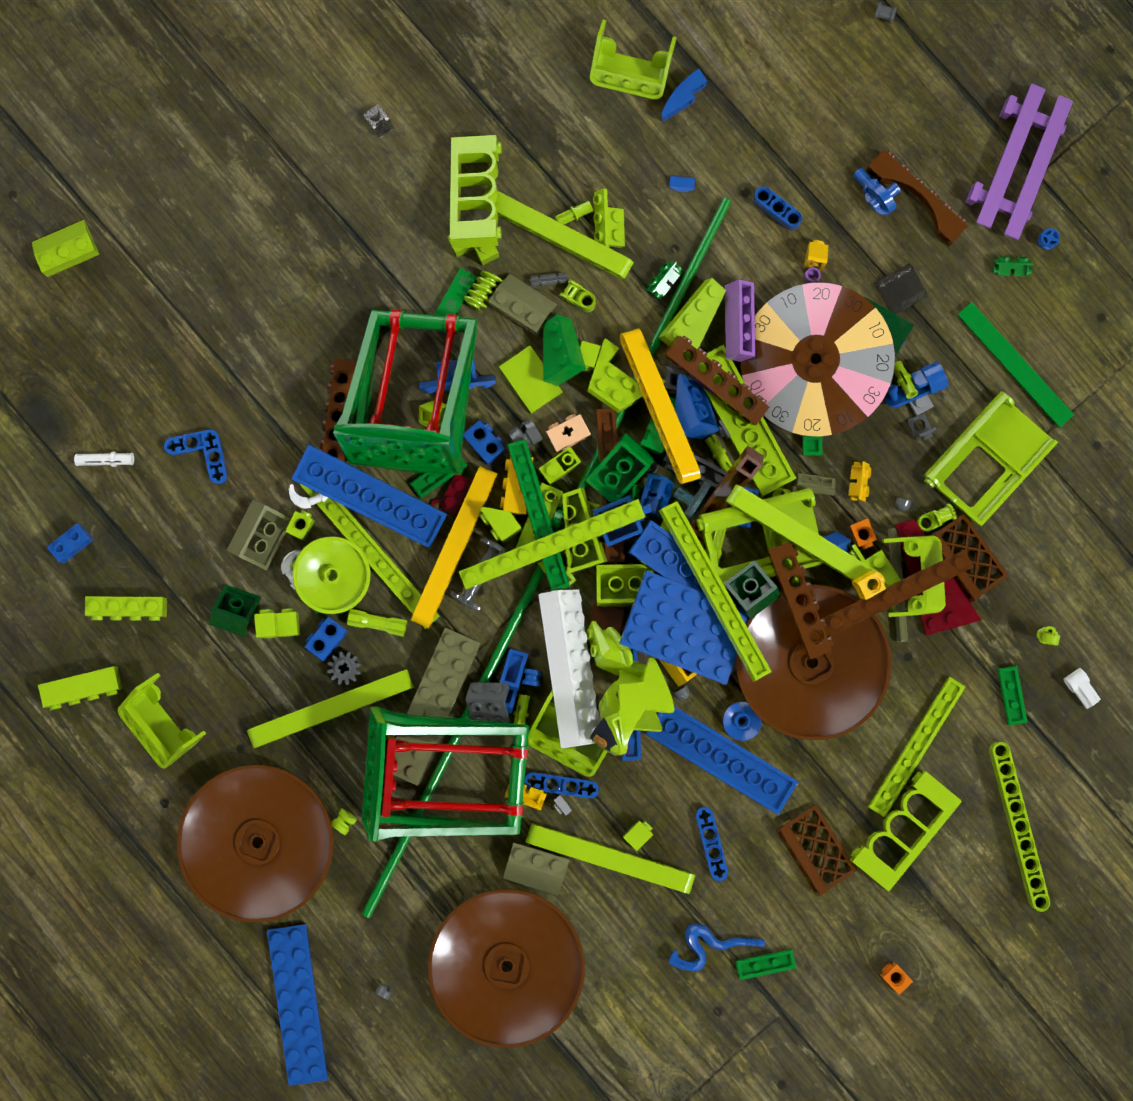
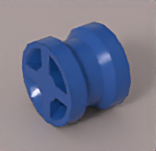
[1038,228,1060,250]
[522,668,543,687]

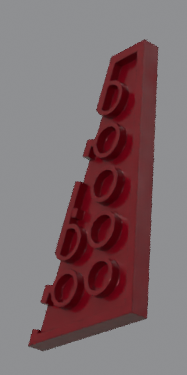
[895,519,982,636]

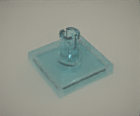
[673,481,711,522]

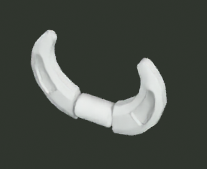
[289,484,328,509]
[281,550,301,589]

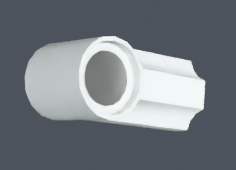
[1063,668,1101,709]

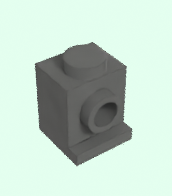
[665,366,686,395]

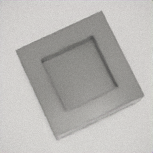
[909,395,934,416]
[553,795,572,815]

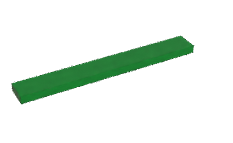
[957,302,1074,428]
[507,439,570,591]

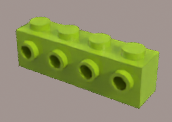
[515,483,563,564]
[85,596,167,621]
[38,666,123,710]

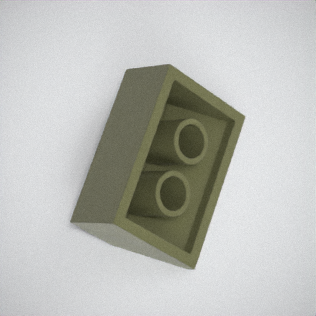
[488,274,557,336]
[226,499,291,571]
[503,841,570,895]

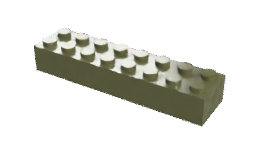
[393,628,481,786]

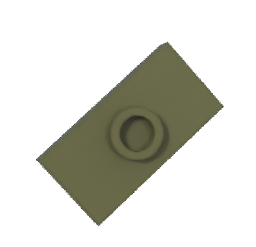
[796,473,836,496]

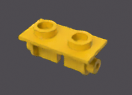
[848,461,871,502]
[505,785,546,810]

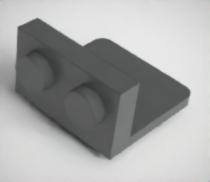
[466,682,510,723]

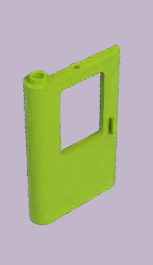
[924,391,1058,526]
[697,488,824,588]

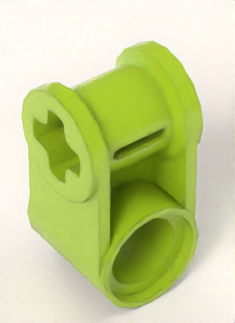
[559,279,596,312]

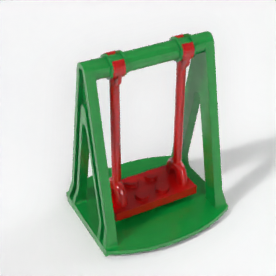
[333,309,478,475]
[361,707,530,842]

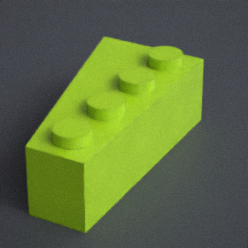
[658,278,726,361]
[562,488,607,574]

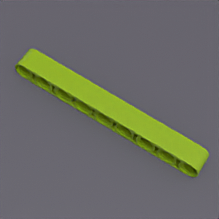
[482,187,634,280]
[726,484,879,589]
[247,669,414,749]
[989,742,1050,912]
[525,823,695,894]

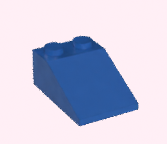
[675,374,720,440]

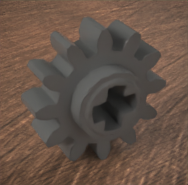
[327,651,362,685]

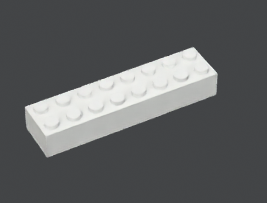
[539,590,599,748]

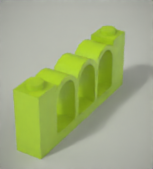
[450,135,502,248]
[850,771,962,892]

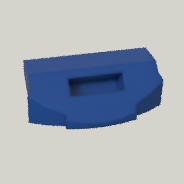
[669,176,695,192]

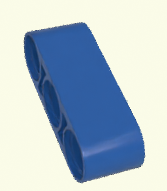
[753,186,802,231]

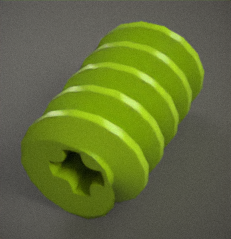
[464,271,503,313]

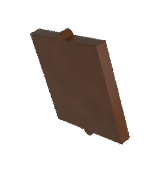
[590,604,625,634]

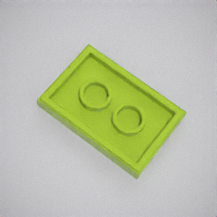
[499,346,563,414]

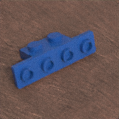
[419,358,496,393]

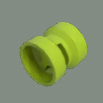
[331,808,357,835]

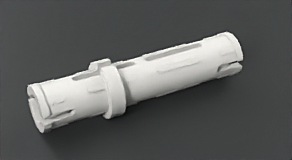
[74,452,134,467]

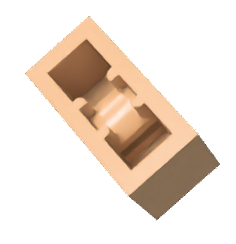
[546,414,591,454]

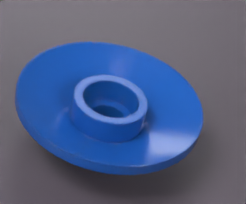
[723,702,762,741]

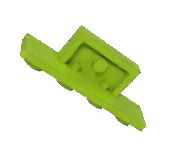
[593,189,625,248]
[849,544,901,611]

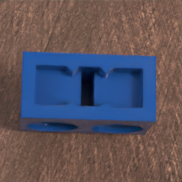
[463,420,506,466]
[640,473,674,519]
[47,523,94,564]
[305,617,349,662]

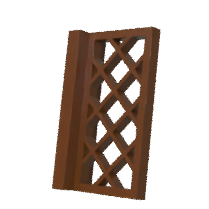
[932,513,1008,603]
[775,805,857,896]

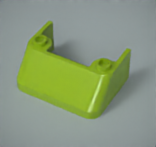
[590,20,677,99]
[882,536,945,617]
[118,673,206,769]
[528,689,607,777]

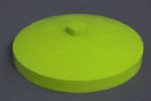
[292,537,370,614]

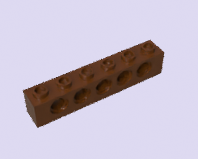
[663,336,770,426]
[320,358,357,462]
[767,542,834,660]

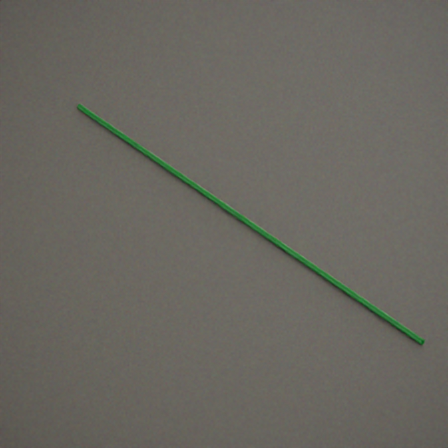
[362,197,732,918]

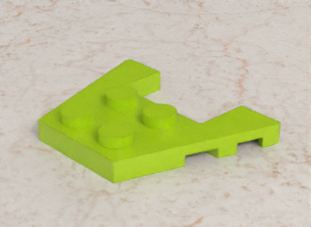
[587,338,665,413]

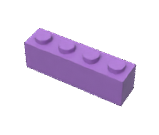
[725,280,755,362]

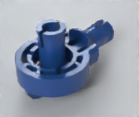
[853,168,901,215]

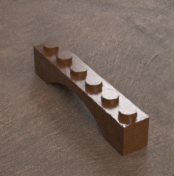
[866,149,968,246]
[689,445,764,545]

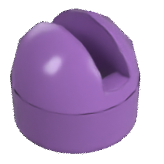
[804,267,821,283]

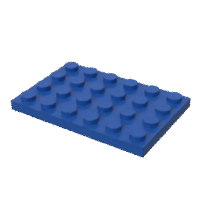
[619,571,750,685]

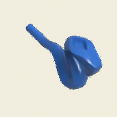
[669,924,765,971]

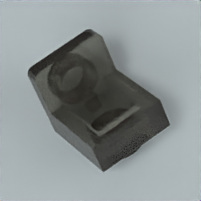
[363,104,394,138]

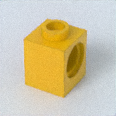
[851,570,886,600]

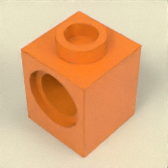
[848,518,877,549]
[880,962,913,995]

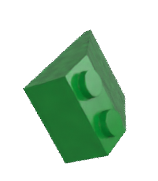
[585,434,655,503]

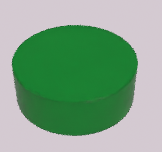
[552,510,565,530]

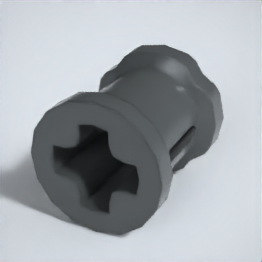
[874,1,897,24]

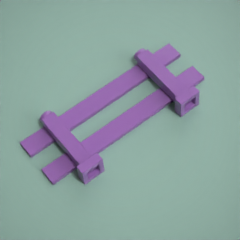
[965,84,1073,240]

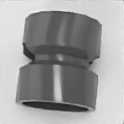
[507,419,543,448]

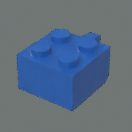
[593,495,652,547]

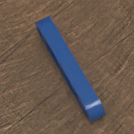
[525,772,599,798]
[696,807,728,881]

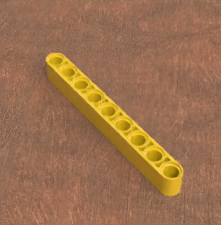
[620,328,701,484]
[411,466,498,629]

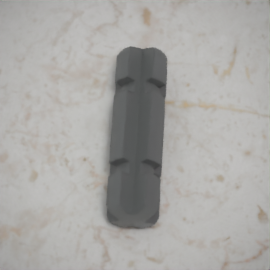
[530,272,567,287]

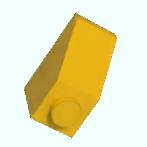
[803,240,829,271]

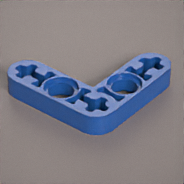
[164,430,228,485]

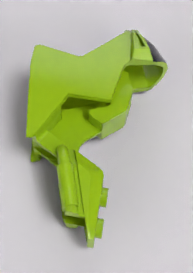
[586,621,674,756]

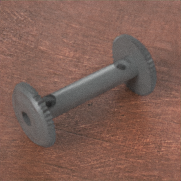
[450,538,508,611]

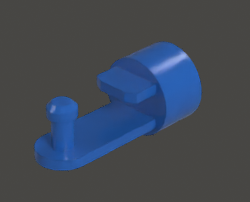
[885,361,949,408]

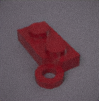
[431,475,472,516]

